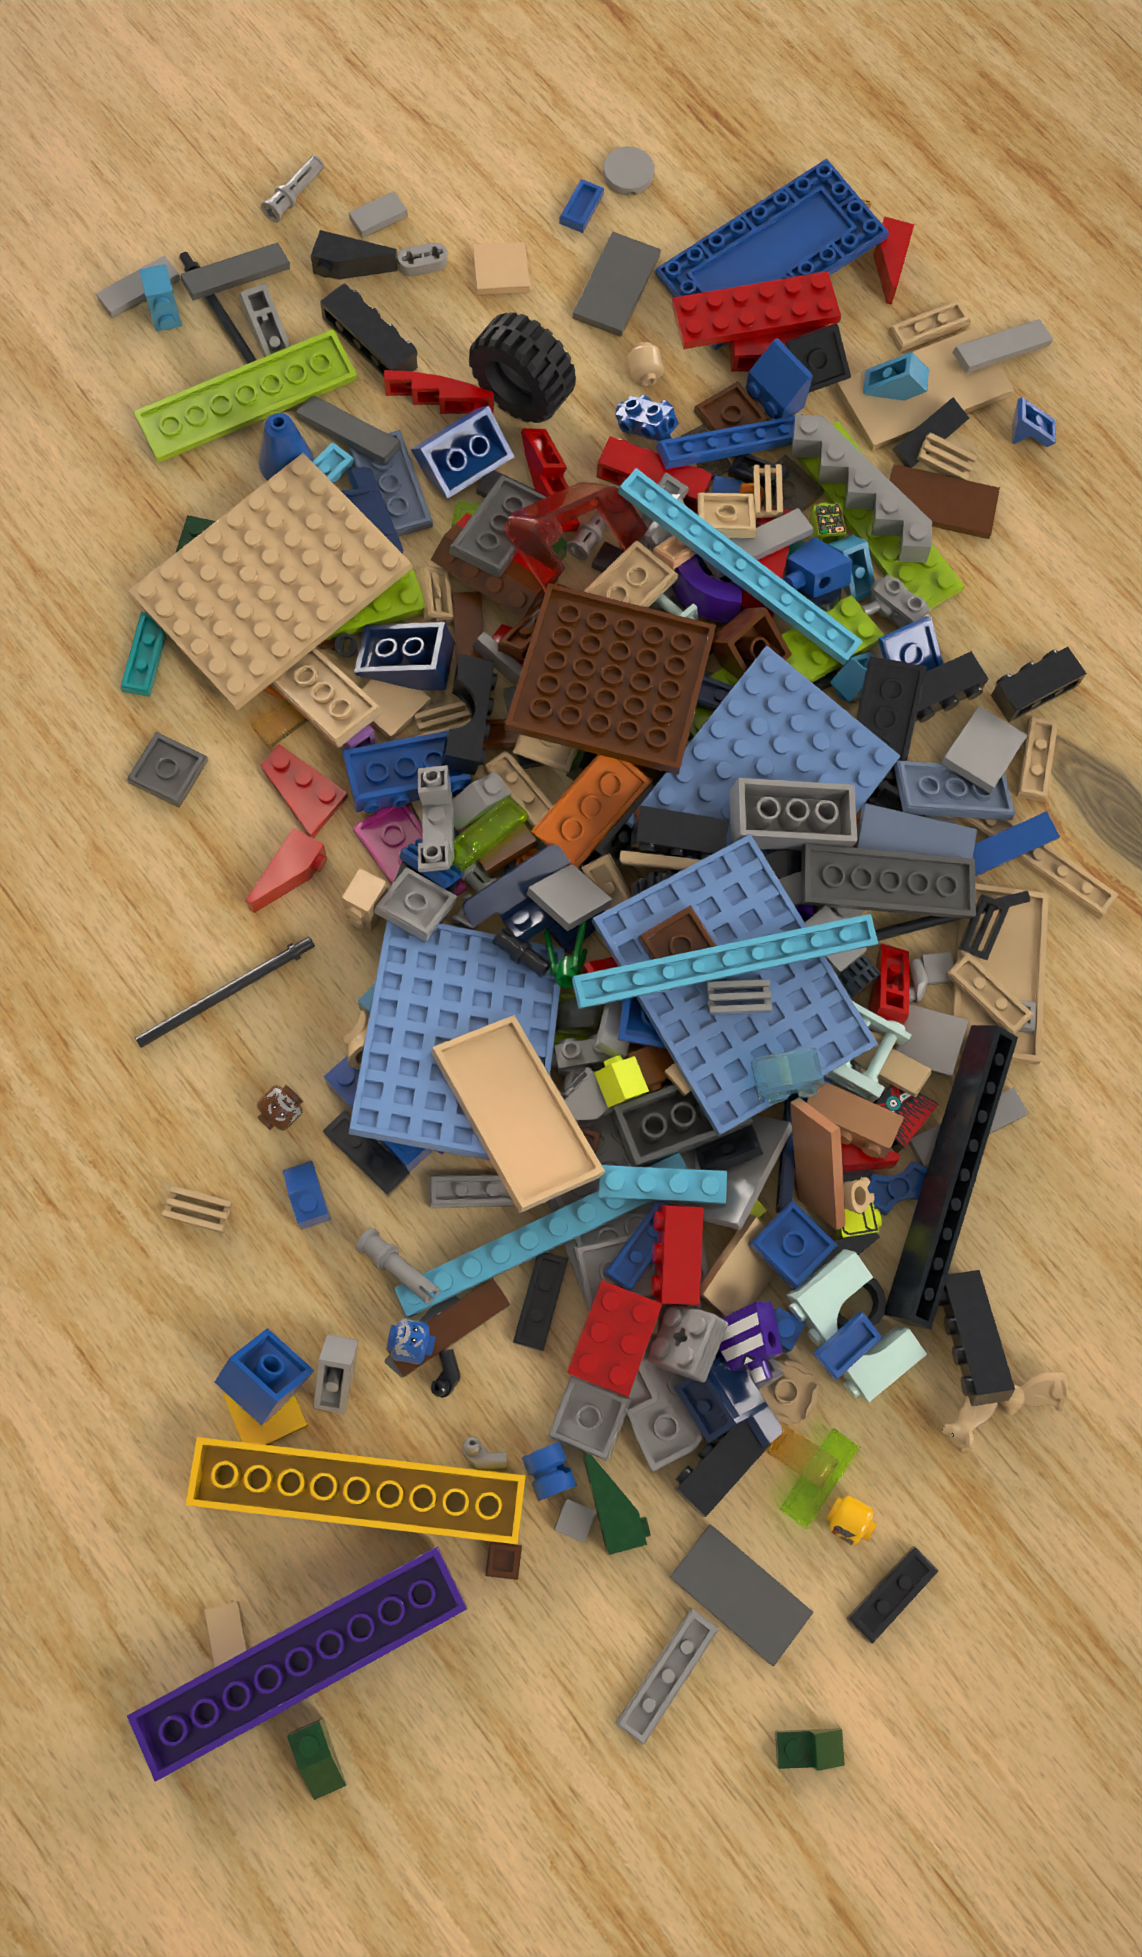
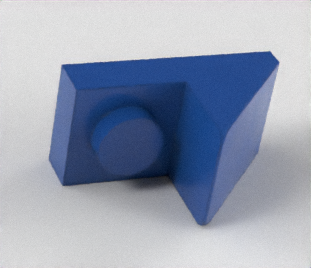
[1012,397,1056,447]

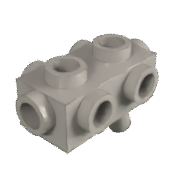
[862,574,932,628]
[551,1034,612,1091]

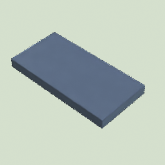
[348,430,433,537]
[894,761,1015,820]
[855,804,977,859]

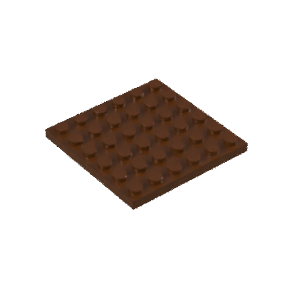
[505,583,716,775]

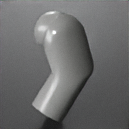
[909,959,928,1003]
[462,1437,507,1470]

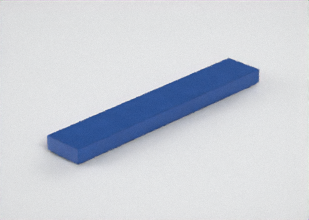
[656,414,803,469]

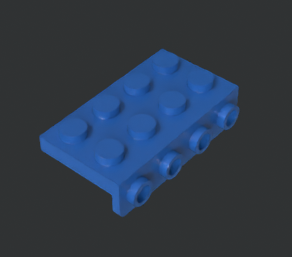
[342,731,472,813]

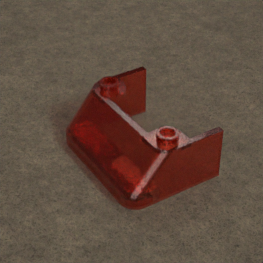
[505,482,648,592]

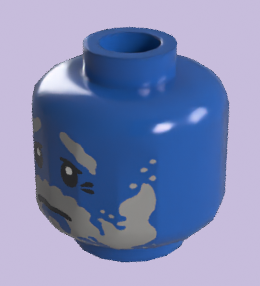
[386,1319,435,1365]

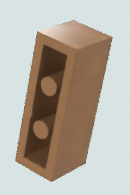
[806,1079,904,1159]

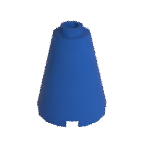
[258,413,314,481]

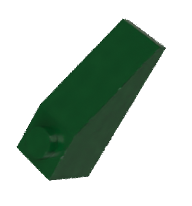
[583,1454,651,1555]

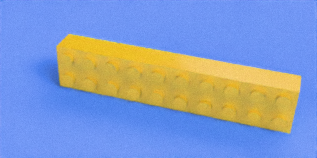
[185,1437,526,1544]

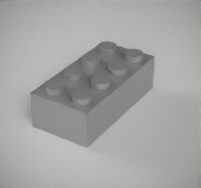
[729,778,857,851]

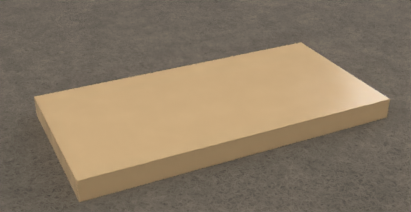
[835,327,1014,451]
[951,884,1049,1064]
[431,1015,605,1213]

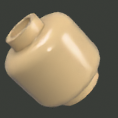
[627,342,665,386]

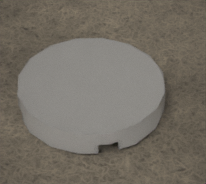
[603,146,655,195]

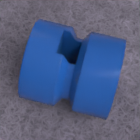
[522,1442,577,1501]

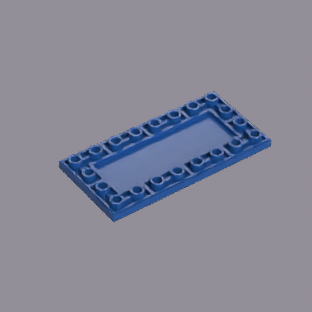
[655,158,889,350]

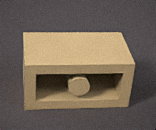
[342,868,388,931]

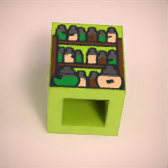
[809,502,846,545]

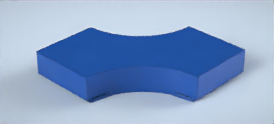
[867,1161,928,1216]

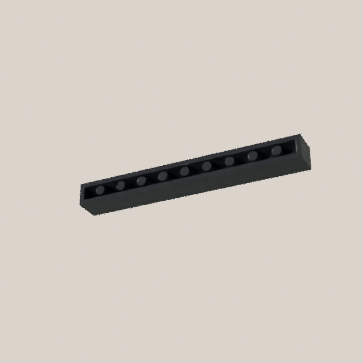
[884,1025,1018,1330]

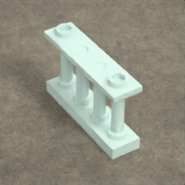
[825,1002,912,1102]

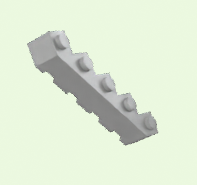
[792,415,932,563]

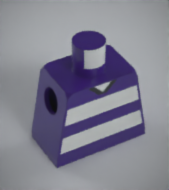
[719,1302,782,1385]

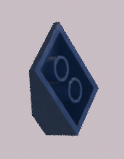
[354,622,455,690]

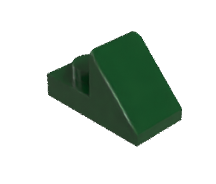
[775,1728,845,1771]

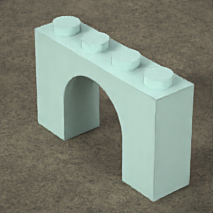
[786,1249,927,1402]

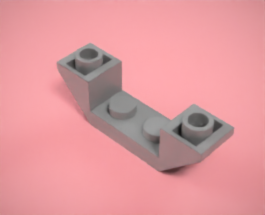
[418,765,454,872]

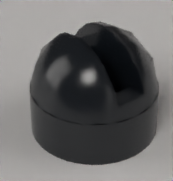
[334,633,358,658]

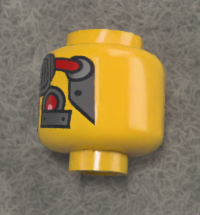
[826,1495,877,1546]

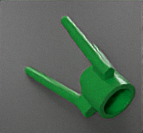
[544,920,588,988]

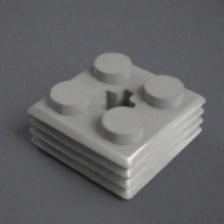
[647,1304,728,1382]

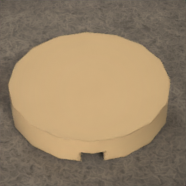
[760,1359,819,1425]

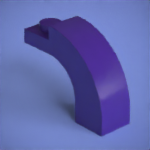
[672,554,742,623]

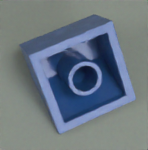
[745,338,813,419]
[214,1328,314,1426]

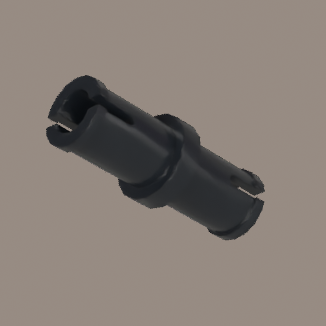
[492,928,552,978]

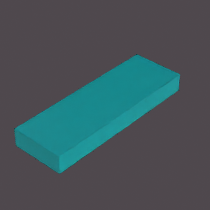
[120,612,167,697]

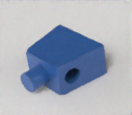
[783,537,853,598]

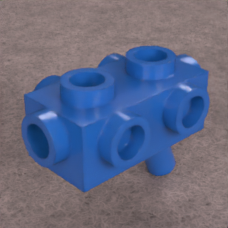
[615,394,679,441]

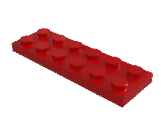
[671,271,841,350]

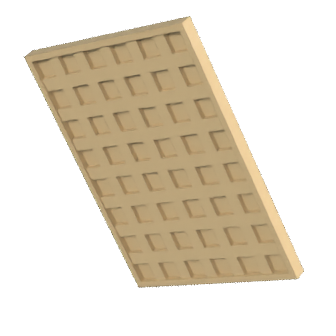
[128,453,413,711]

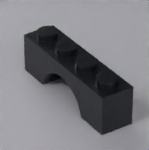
[441,654,497,775]

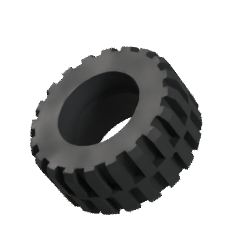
[469,312,576,423]

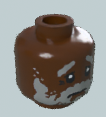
[257,1085,304,1131]

